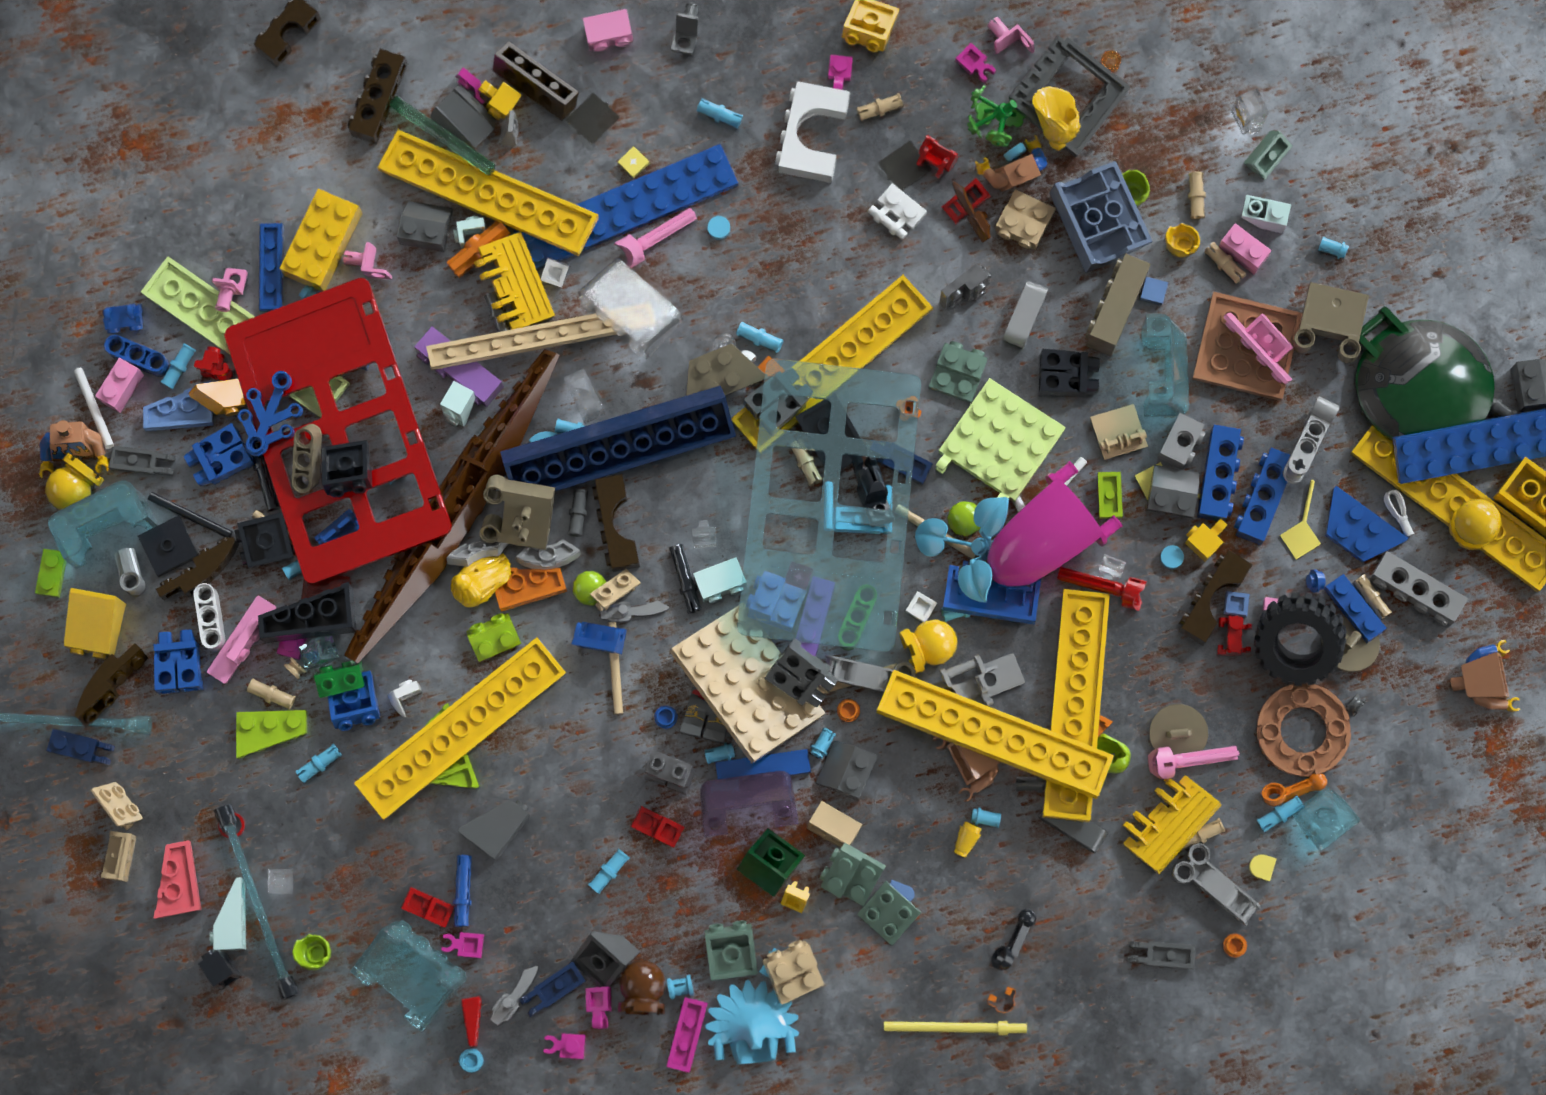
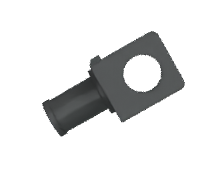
[671,3,699,55]

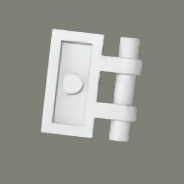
[868,183,927,240]

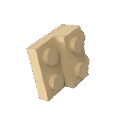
[995,189,1056,250]
[762,940,824,1005]

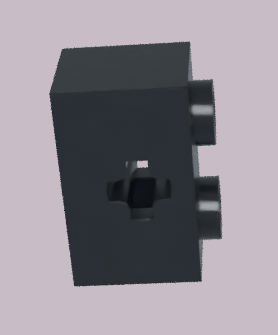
[198,949,242,989]

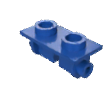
[314,508,359,545]

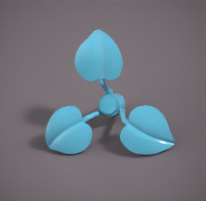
[915,497,1009,602]

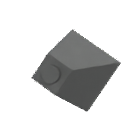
[570,931,640,987]

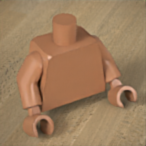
[933,736,1001,802]

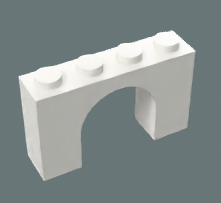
[775,81,850,183]

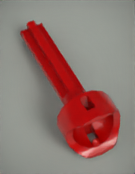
[1057,567,1147,611]

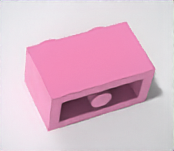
[583,9,633,52]
[1219,223,1272,275]
[95,358,144,413]

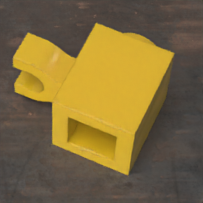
[478,80,522,120]
[1185,519,1227,562]

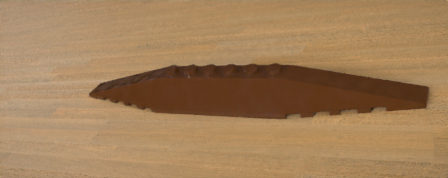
[344,349,560,663]

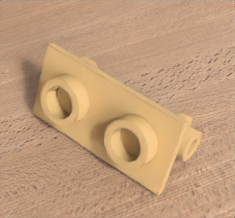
[590,569,641,611]

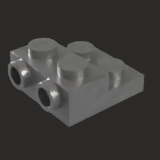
[940,263,991,309]

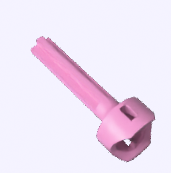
[614,208,697,269]
[1148,746,1239,779]

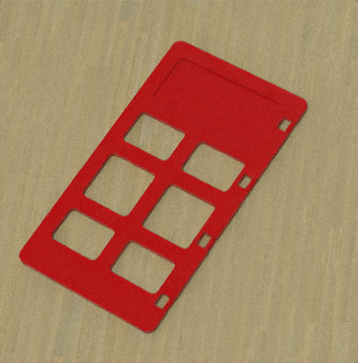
[225,278,452,584]

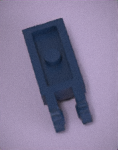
[46,729,115,765]
[519,962,586,1017]

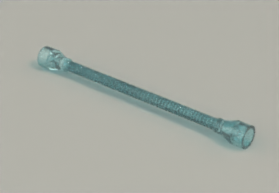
[0,713,152,734]

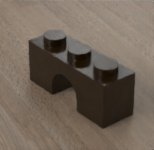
[254,0,321,68]

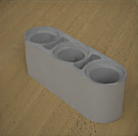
[1003,281,1049,348]

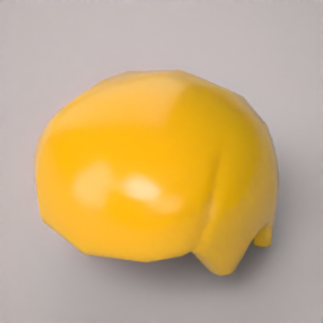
[1165,223,1200,257]

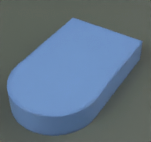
[890,880,914,902]

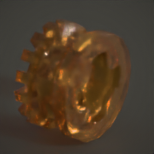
[1100,50,1121,72]

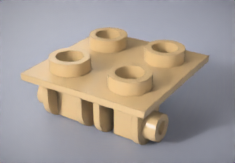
[1090,404,1148,460]
[90,782,143,830]

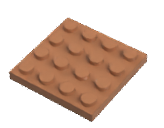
[1192,292,1302,401]

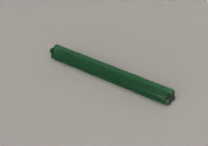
[390,96,496,175]

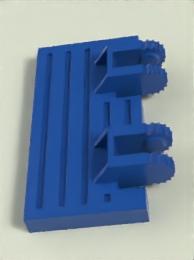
[943,561,1041,625]

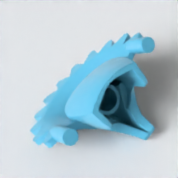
[705,980,799,1064]

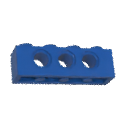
[1197,424,1244,522]
[1234,447,1291,546]

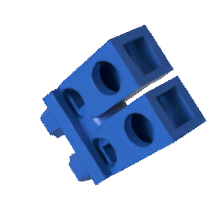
[184,423,254,486]
[153,629,204,694]

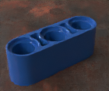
[104,335,170,377]

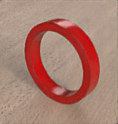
[218,812,245,839]

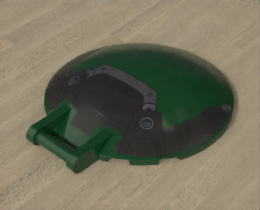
[1355,306,1495,441]

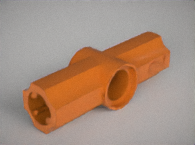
[446,221,511,278]

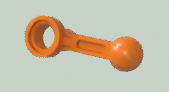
[1262,773,1327,807]

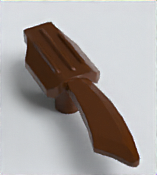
[952,182,991,243]

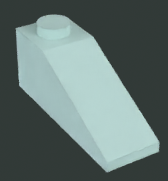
[210,877,246,951]

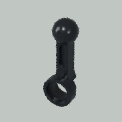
[991,909,1037,971]

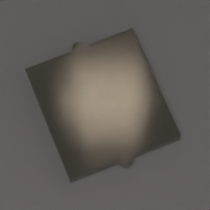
[566,93,620,145]
[878,140,932,191]

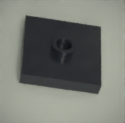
[138,515,198,577]

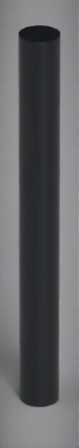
[148,492,233,538]

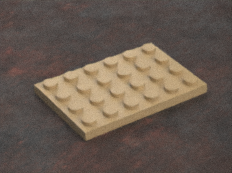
[670,602,825,763]

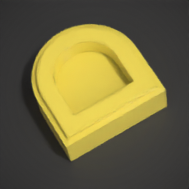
[1249,854,1276,882]

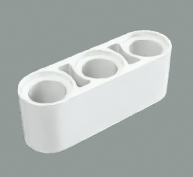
[194,583,226,652]

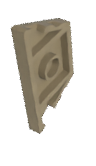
[686,344,769,396]

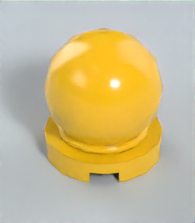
[45,453,105,512]
[1449,499,1501,550]
[899,619,957,674]

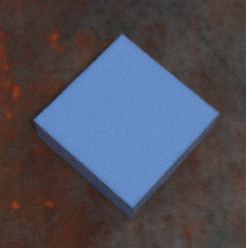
[1140,277,1168,306]
[1223,591,1250,618]

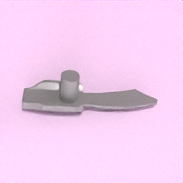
[601,601,669,622]
[490,966,538,1026]

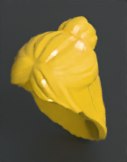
[1032,86,1081,151]
[450,554,511,608]

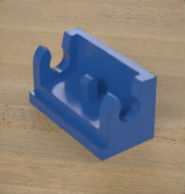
[572,622,627,655]

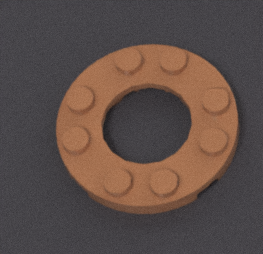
[1256,684,1351,777]

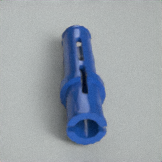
[453,855,472,927]

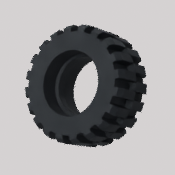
[1254,592,1346,686]

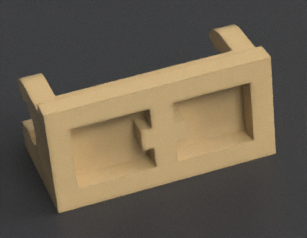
[807,801,862,848]
[101,831,137,882]

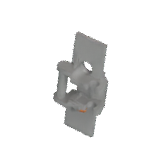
[932,653,1025,706]

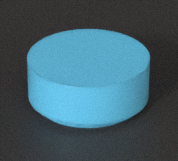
[1003,142,1026,162]
[708,216,730,240]
[1160,545,1184,569]
[459,1048,483,1073]

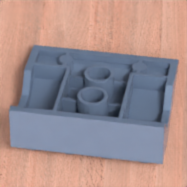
[1049,161,1153,273]

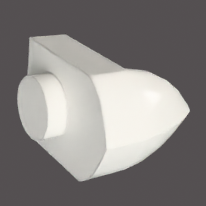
[388,680,422,718]

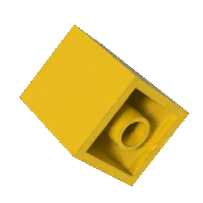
[64,588,126,660]

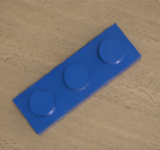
[1324,574,1387,643]

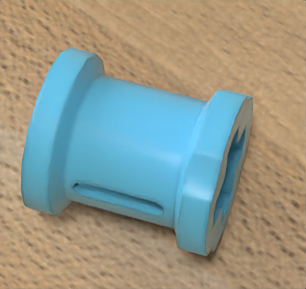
[667,974,694,1000]

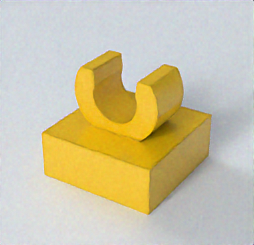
[780,881,810,914]

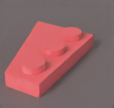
[153,840,202,919]

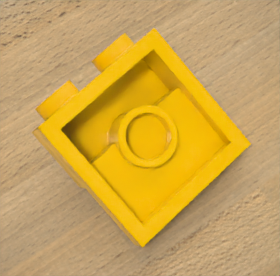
[841,0,899,52]

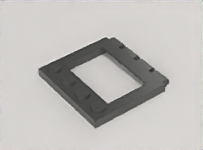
[1009,36,1130,157]

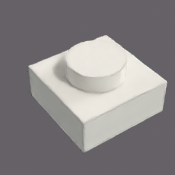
[540,258,569,287]
[905,591,937,622]

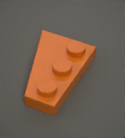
[495,568,567,612]

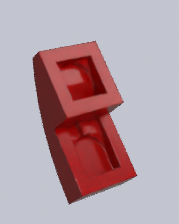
[630,806,684,848]
[401,887,455,928]

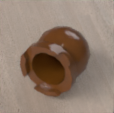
[618,960,666,1015]

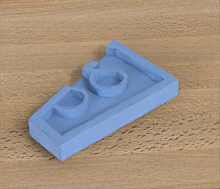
[143,380,214,431]

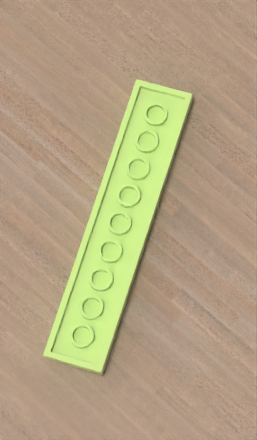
[141,257,350,418]

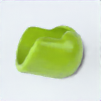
[1097,734,1131,774]

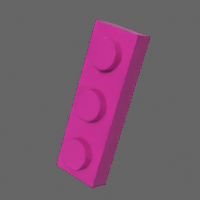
[667,997,708,1073]

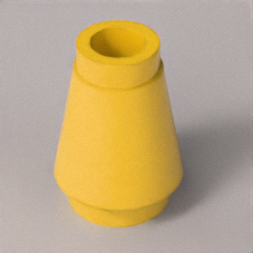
[953,821,982,858]

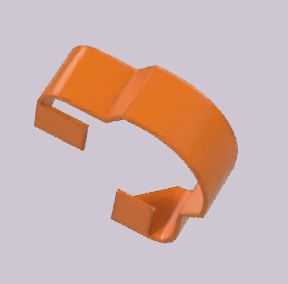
[987,986,1016,1013]

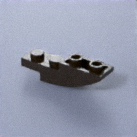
[156,537,239,601]
[75,643,148,728]

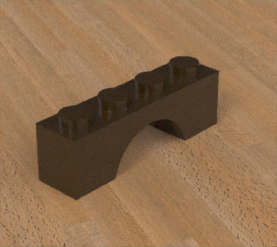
[592,474,640,572]
[1179,550,1253,646]

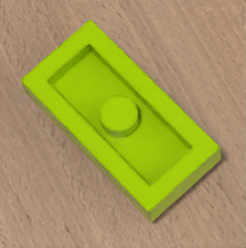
[1097,472,1123,519]
[35,548,68,598]

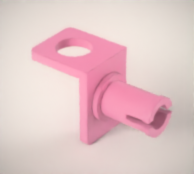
[988,17,1035,54]
[343,242,392,280]
[212,268,248,312]

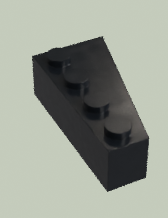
[258,582,357,643]

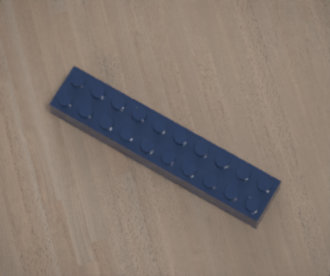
[501,385,736,491]

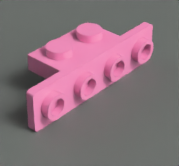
[1223,313,1294,384]
[207,596,277,684]

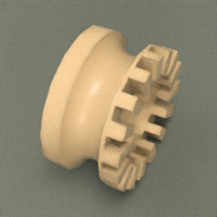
[284,657,307,680]

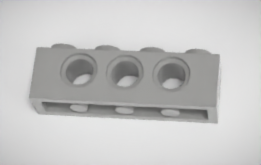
[1369,551,1469,626]

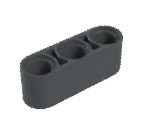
[1038,810,1108,854]

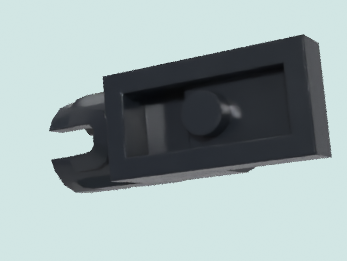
[851,451,894,527]

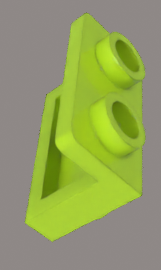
[466,613,521,662]

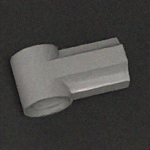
[114,548,146,596]

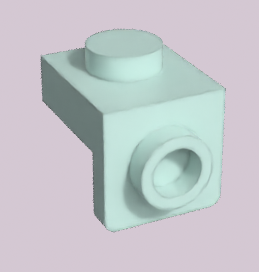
[453,216,486,249]

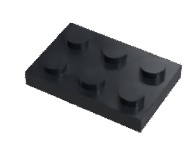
[795,394,868,476]

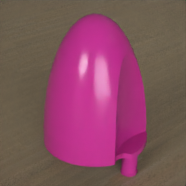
[987,461,1123,587]

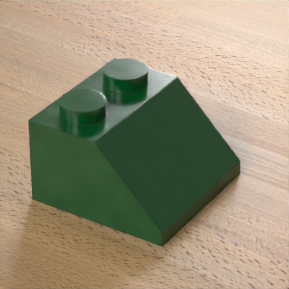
[736,828,806,897]

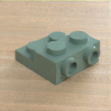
[929,341,988,404]
[819,843,886,906]
[705,920,758,980]

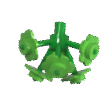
[967,85,1025,147]

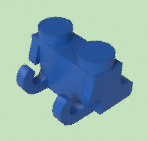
[103,304,143,334]

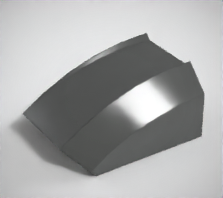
[430,85,496,152]

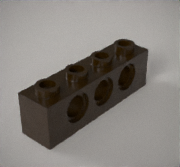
[492,41,579,121]
[347,48,408,144]

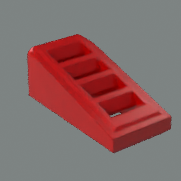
[942,178,992,224]
[461,996,482,1047]

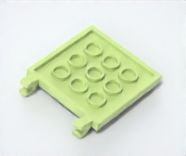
[935,378,1066,503]

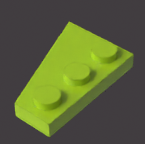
[236,710,307,759]

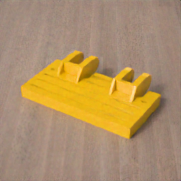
[474,232,555,330]
[1123,775,1222,874]

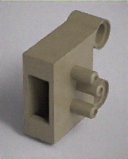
[1292,282,1369,363]
[479,475,555,550]

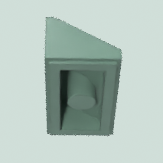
[1244,130,1293,179]

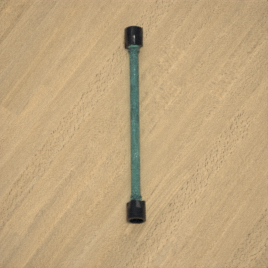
[214,804,299,1000]

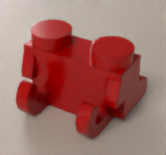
[916,135,959,179]
[194,346,233,381]
[1217,616,1252,656]

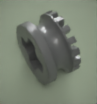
[1346,693,1367,716]

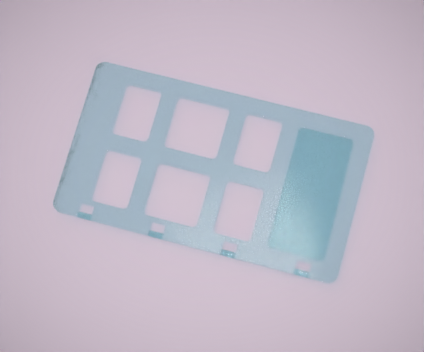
[737,359,921,652]

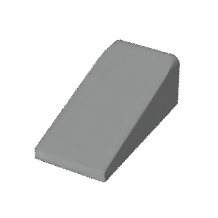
[499,110,519,146]

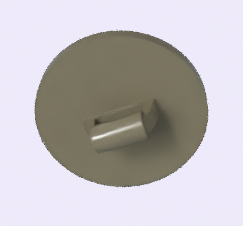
[1321,616,1380,672]
[1149,704,1208,755]

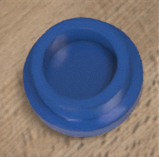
[1306,569,1326,593]
[654,705,678,729]

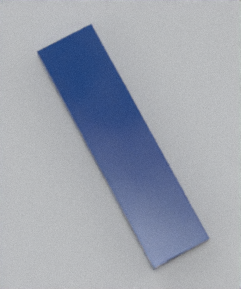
[259,223,284,313]
[715,749,811,786]

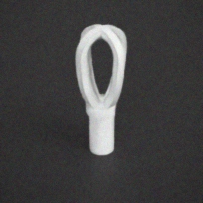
[1384,490,1414,537]

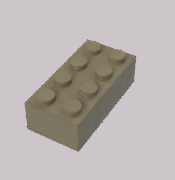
[1085,253,1151,357]

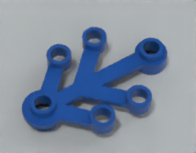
[238,371,303,457]

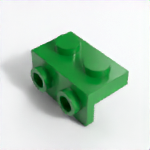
[314,660,365,698]

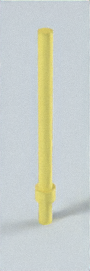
[884,1021,1027,1035]

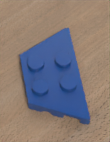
[1325,486,1408,563]

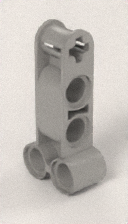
[1283,396,1340,484]
[825,655,915,693]
[1171,843,1261,926]

